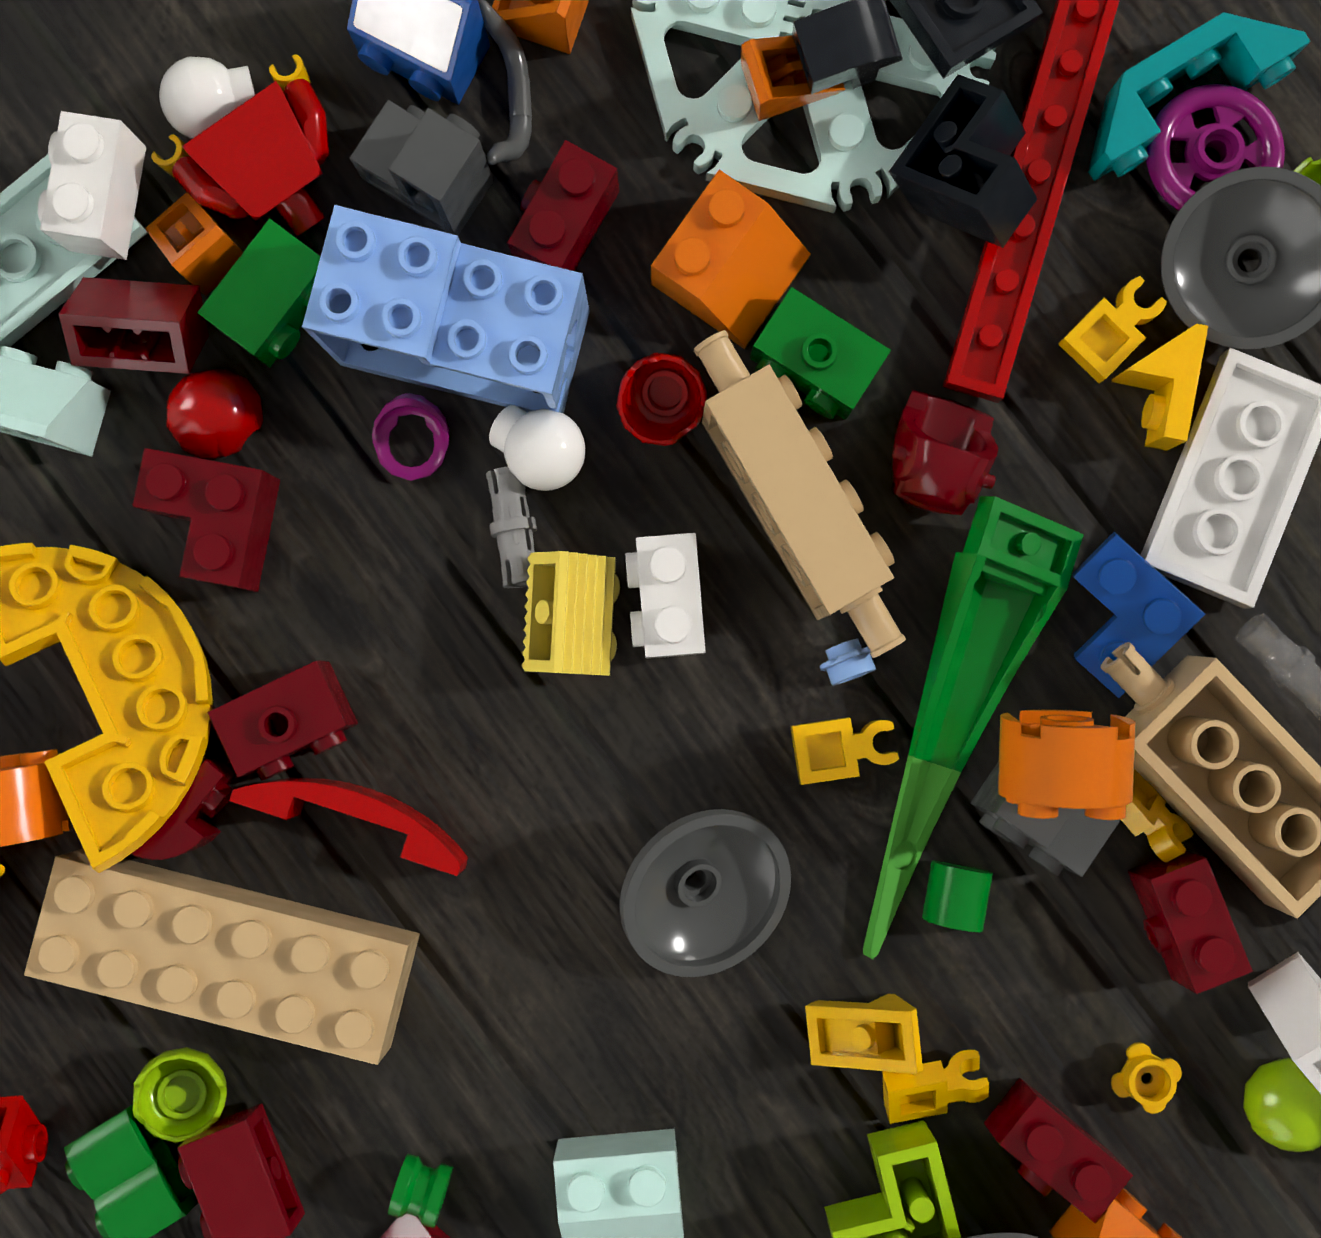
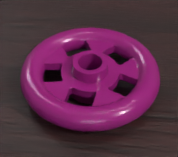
[1146,84,1285,211]

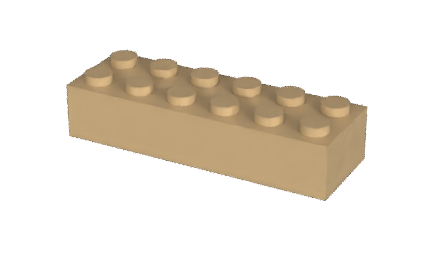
[24,849,420,1065]

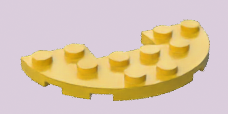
[0,543,213,873]

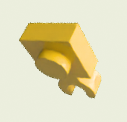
[1058,276,1167,384]
[790,717,899,785]
[1121,769,1194,862]

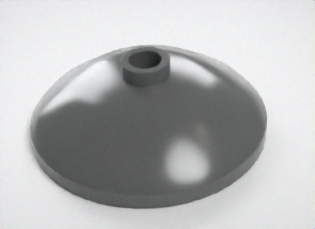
[1161,167,1321,349]
[620,809,791,977]

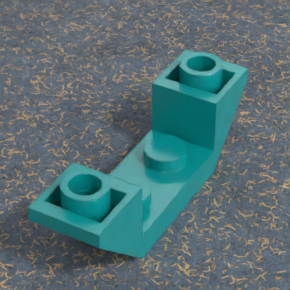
[1088,12,1311,181]

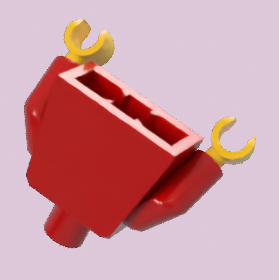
[151,54,329,236]

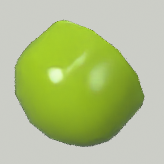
[133,1047,227,1143]
[1243,1058,1321,1152]

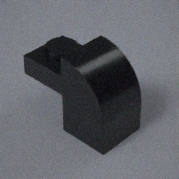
[792,0,903,94]

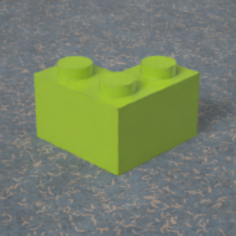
[824,1120,961,1238]

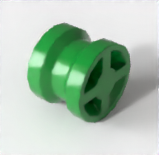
[388,1153,453,1228]

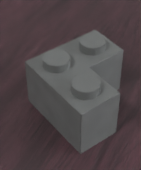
[350,100,494,236]
[970,761,1121,877]

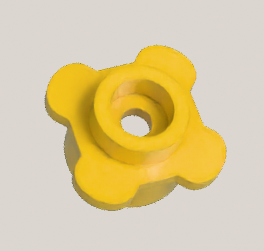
[1111,1042,1182,1114]

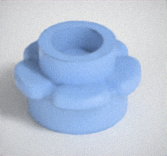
[820,639,876,686]

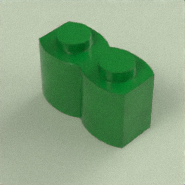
[64,1104,198,1238]

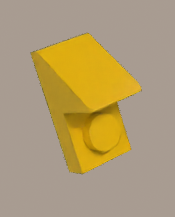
[1112,324,1208,451]
[805,994,923,1074]

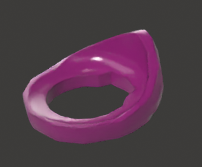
[372,393,449,481]

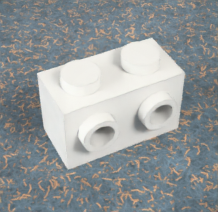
[38,111,146,260]
[625,533,706,659]

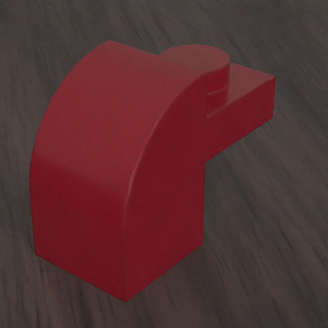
[131,757,237,860]

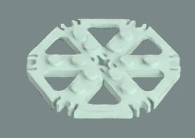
[631,0,997,213]

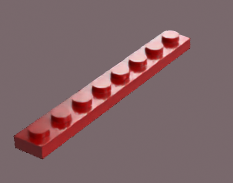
[943,0,1120,403]

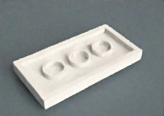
[1141,348,1321,609]

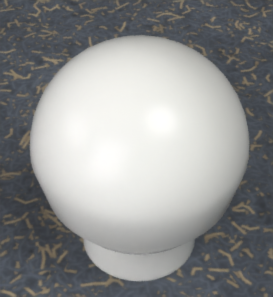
[159,57,255,139]
[489,405,585,491]

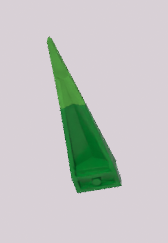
[863,496,1084,960]

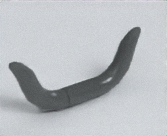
[478,0,532,165]

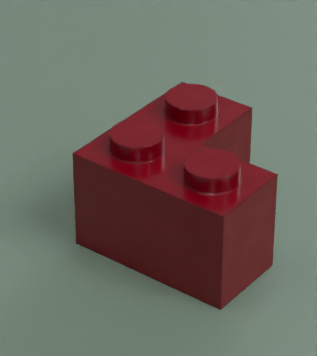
[132,448,280,592]

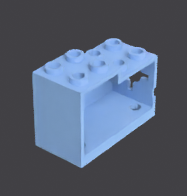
[302,205,590,413]

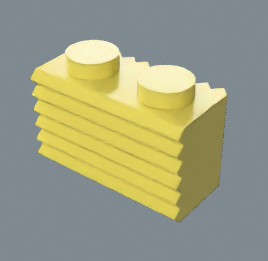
[521,551,620,676]

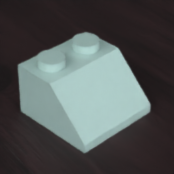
[0,346,111,457]
[553,1129,684,1238]

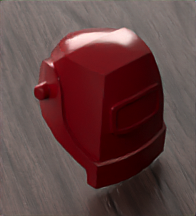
[892,390,998,515]

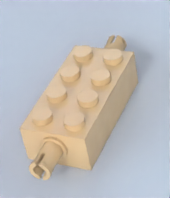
[694,330,906,658]
[1100,642,1321,919]

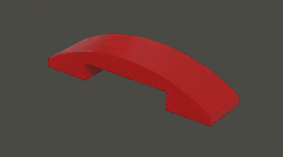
[229,778,468,876]

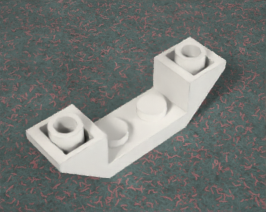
[1248,952,1321,1094]

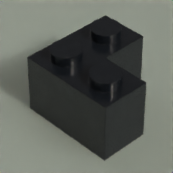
[889,74,1038,248]

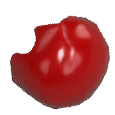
[616,353,707,446]
[167,369,263,459]

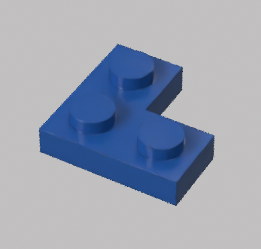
[1072,532,1205,698]

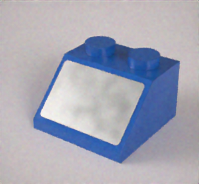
[347,0,490,105]

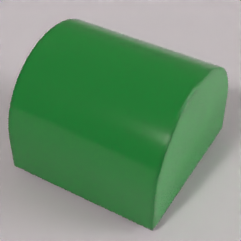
[922,860,993,932]

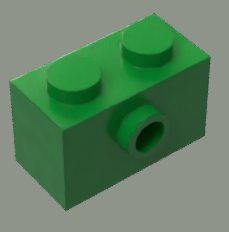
[197,218,321,368]
[750,287,891,420]

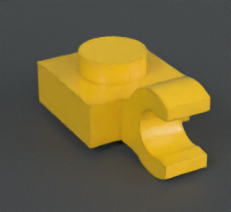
[882,1050,989,1124]

